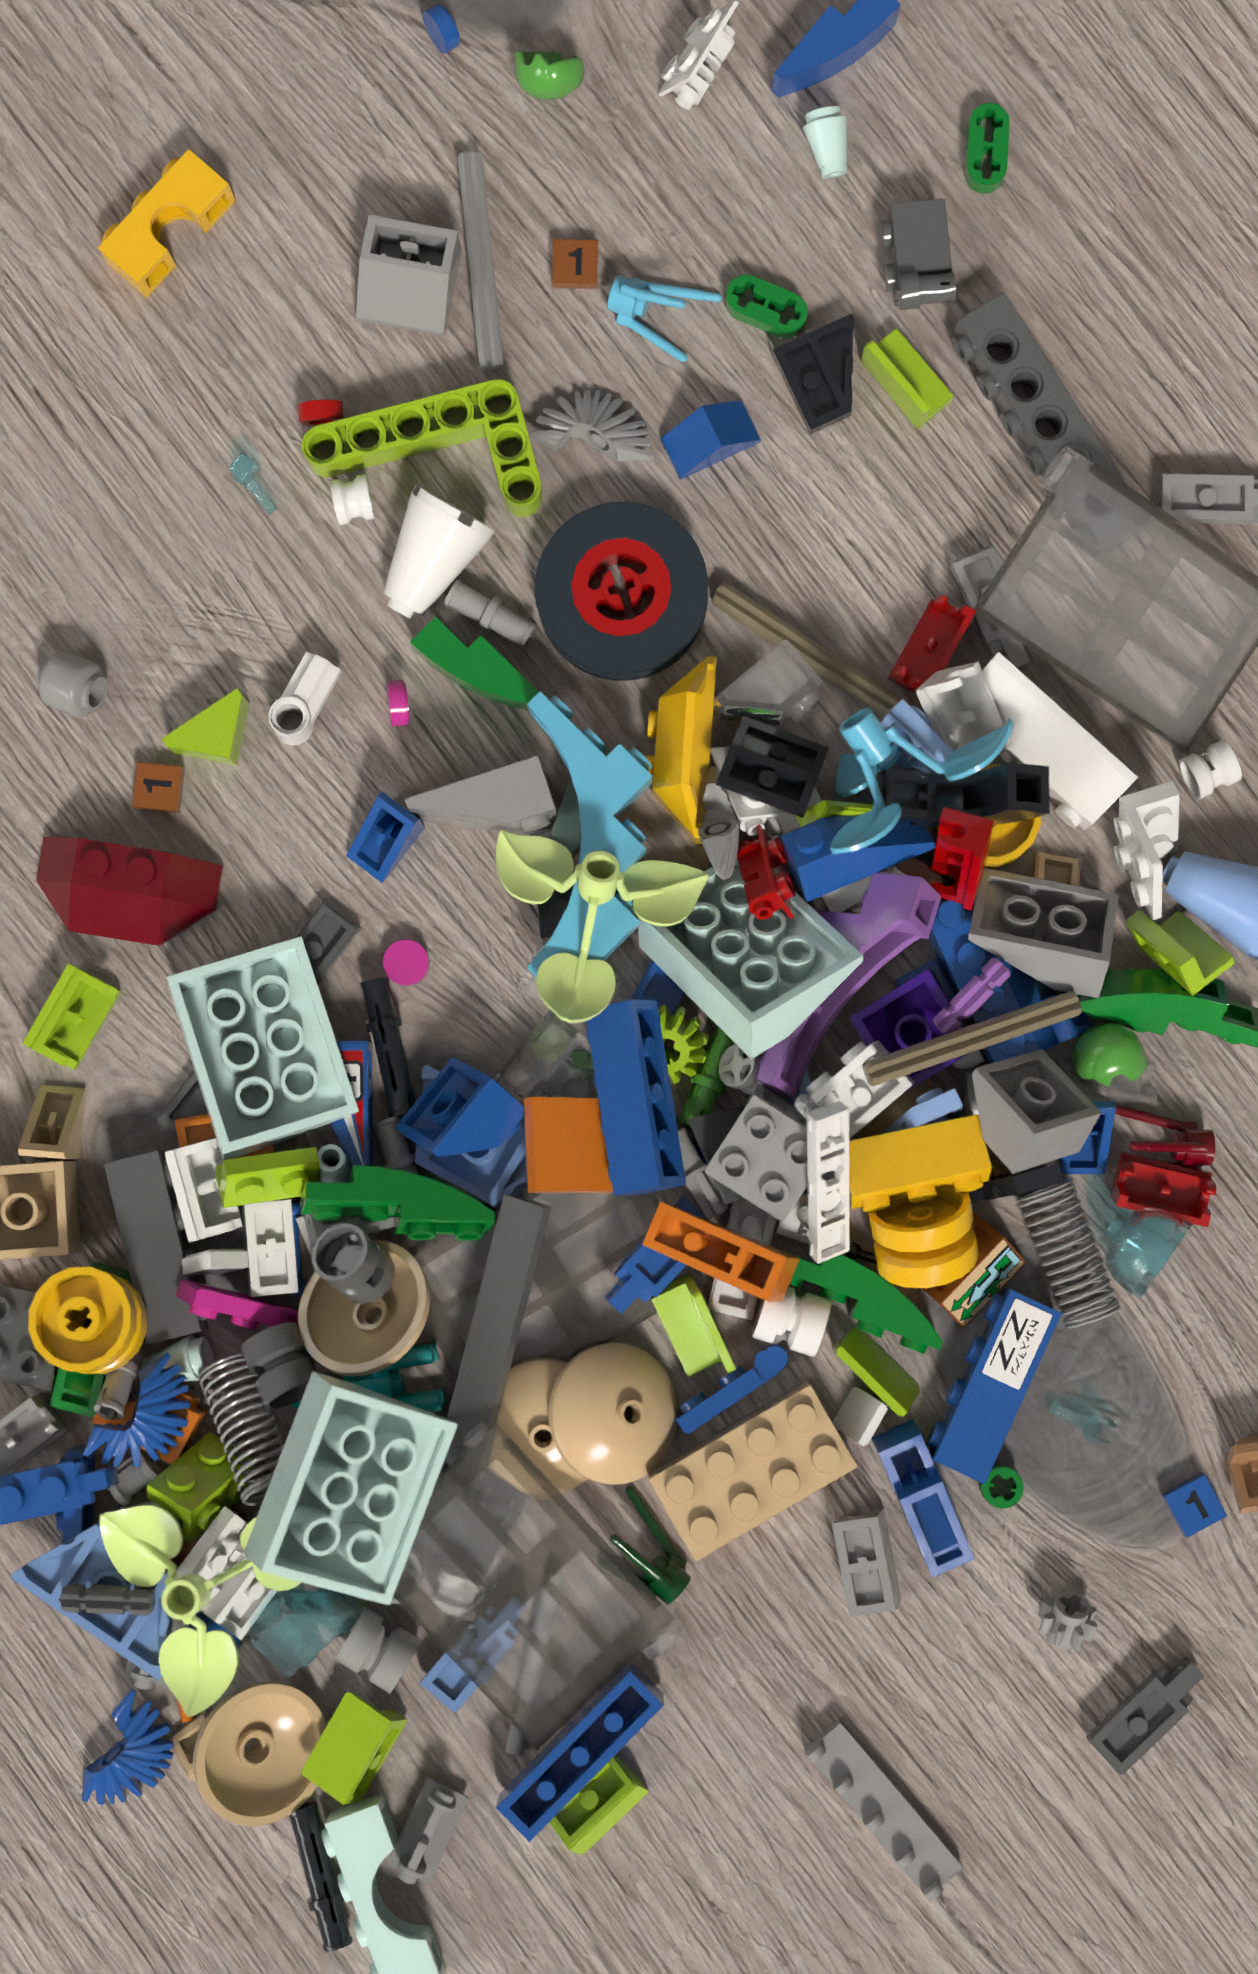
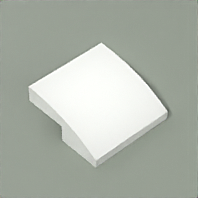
[166,1506,277,1640]

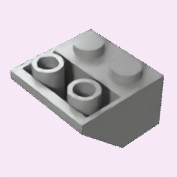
[356,214,462,336]

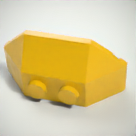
[646,656,717,844]

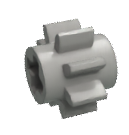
[1038,1590,1098,1651]

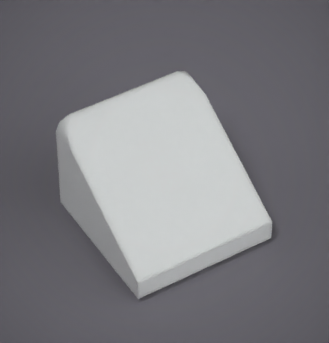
[833,1386,888,1446]

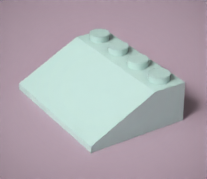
[637,857,863,1059]
[167,936,359,1160]
[243,1371,458,1606]

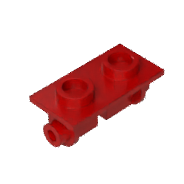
[737,825,796,920]

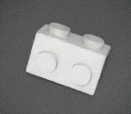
[801,1041,915,1139]

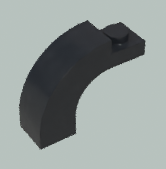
[877,762,1050,827]

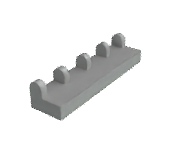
[804,1719,963,1902]

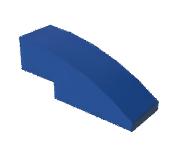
[772,0,901,97]
[871,1419,975,1578]

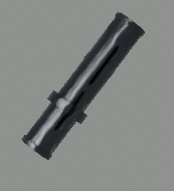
[360,977,415,1117]
[289,1802,353,1952]

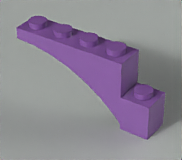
[757,872,942,1099]

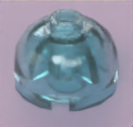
[1104,1205,1193,1299]

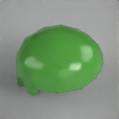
[514,51,584,100]
[1071,1023,1147,1086]

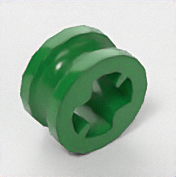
[979,1464,1023,1509]

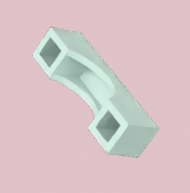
[322,1792,446,1974]

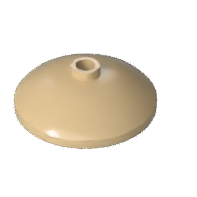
[298,1240,430,1376]
[549,1343,678,1484]
[486,1358,588,1495]
[193,1681,327,1826]

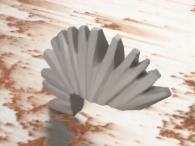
[529,389,651,462]
[698,766,739,879]

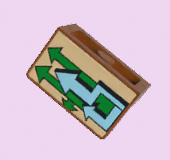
[921,1213,1025,1328]

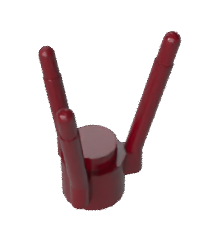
[1115,1105,1216,1169]

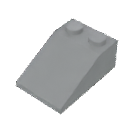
[405,755,557,836]
[968,868,1119,998]

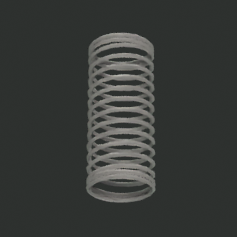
[1017,1178,1122,1329]
[198,1353,285,1506]

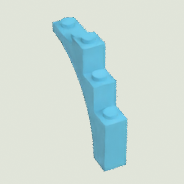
[527,691,653,978]

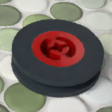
[535,502,708,681]

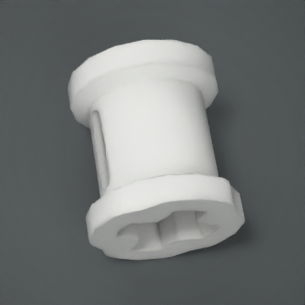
[107,1448,163,1506]

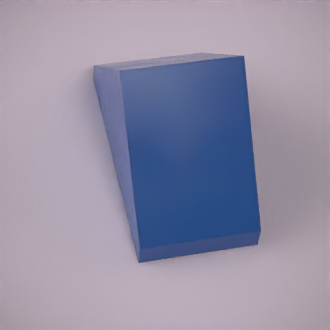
[661,400,761,480]
[346,792,425,883]
[1058,1101,1116,1174]

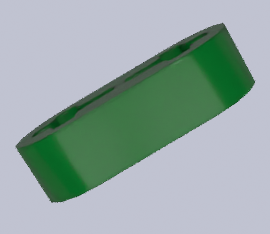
[964,103,1010,194]
[725,275,808,339]

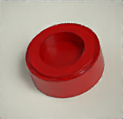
[297,400,344,426]

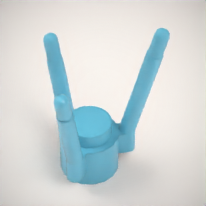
[607,275,722,362]

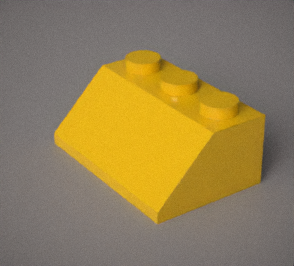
[849,1114,992,1212]

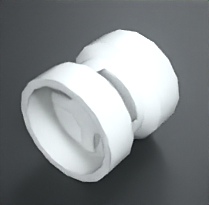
[1179,740,1242,800]

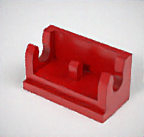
[888,595,976,694]
[930,807,994,911]
[1110,1151,1216,1227]

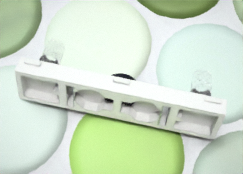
[795,1094,850,1264]

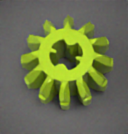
[658,1004,709,1085]

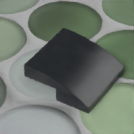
[716,715,829,818]

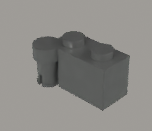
[880,198,956,310]

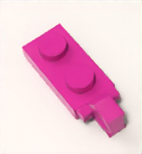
[176,1279,299,1330]

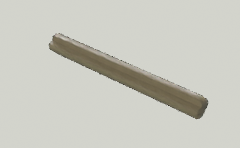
[711,582,906,718]
[863,991,1082,1086]

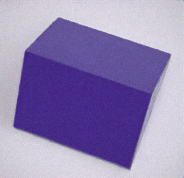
[849,969,967,1093]

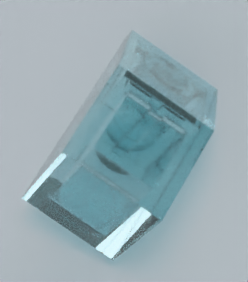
[249,1587,360,1678]

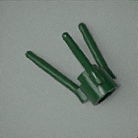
[595,1486,691,1605]

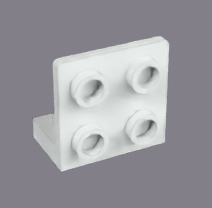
[1114,781,1180,920]

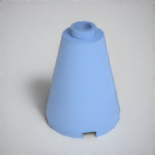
[1162,851,1258,960]

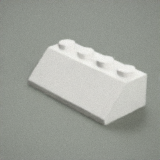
[982,652,1138,831]

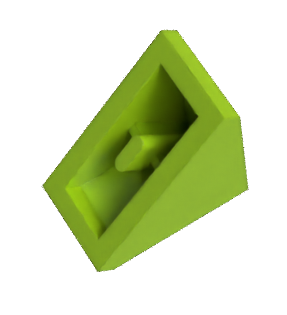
[161,688,249,766]

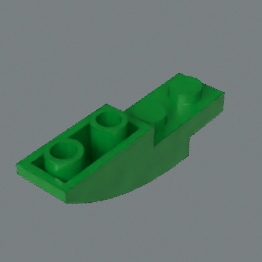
[1076,969,1258,1048]
[301,1165,495,1241]
[785,1252,943,1354]

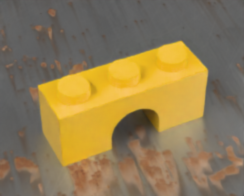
[98,149,236,298]

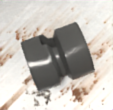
[312,1223,395,1304]
[241,1322,317,1410]

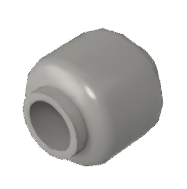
[37,651,108,717]

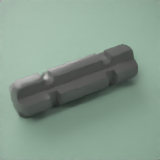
[60,1584,155,1616]

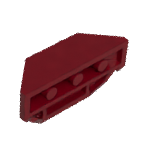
[36,836,224,946]

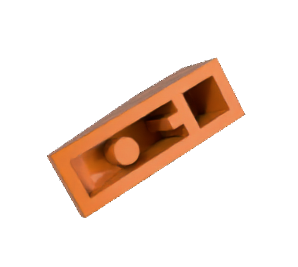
[642,1201,799,1302]

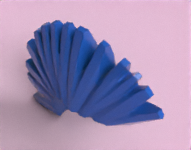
[83,1352,190,1467]
[82,1689,173,1805]

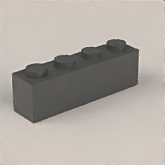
[104,1150,209,1345]

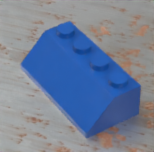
[928,898,1059,1065]

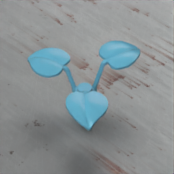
[830,708,1014,855]

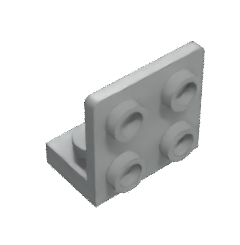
[705,1083,808,1221]

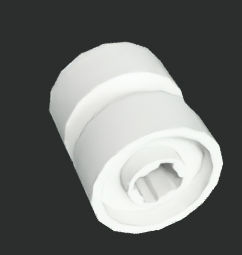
[752,1286,832,1357]

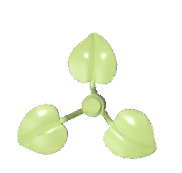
[495,830,708,1023]
[100,1505,302,1717]

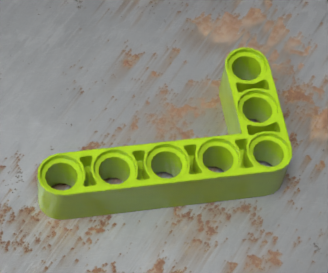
[301,379,543,517]

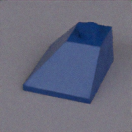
[395,1056,524,1157]

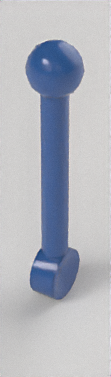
[291,1201,307,1297]

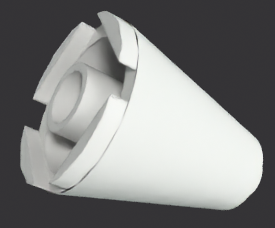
[383,485,495,618]

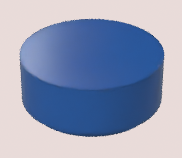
[422,4,460,54]

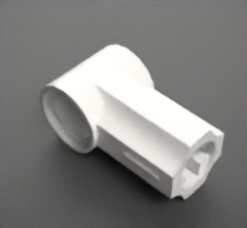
[268,651,342,746]

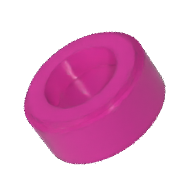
[387,680,409,727]
[383,940,430,986]

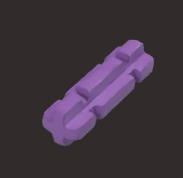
[933,958,1011,1035]

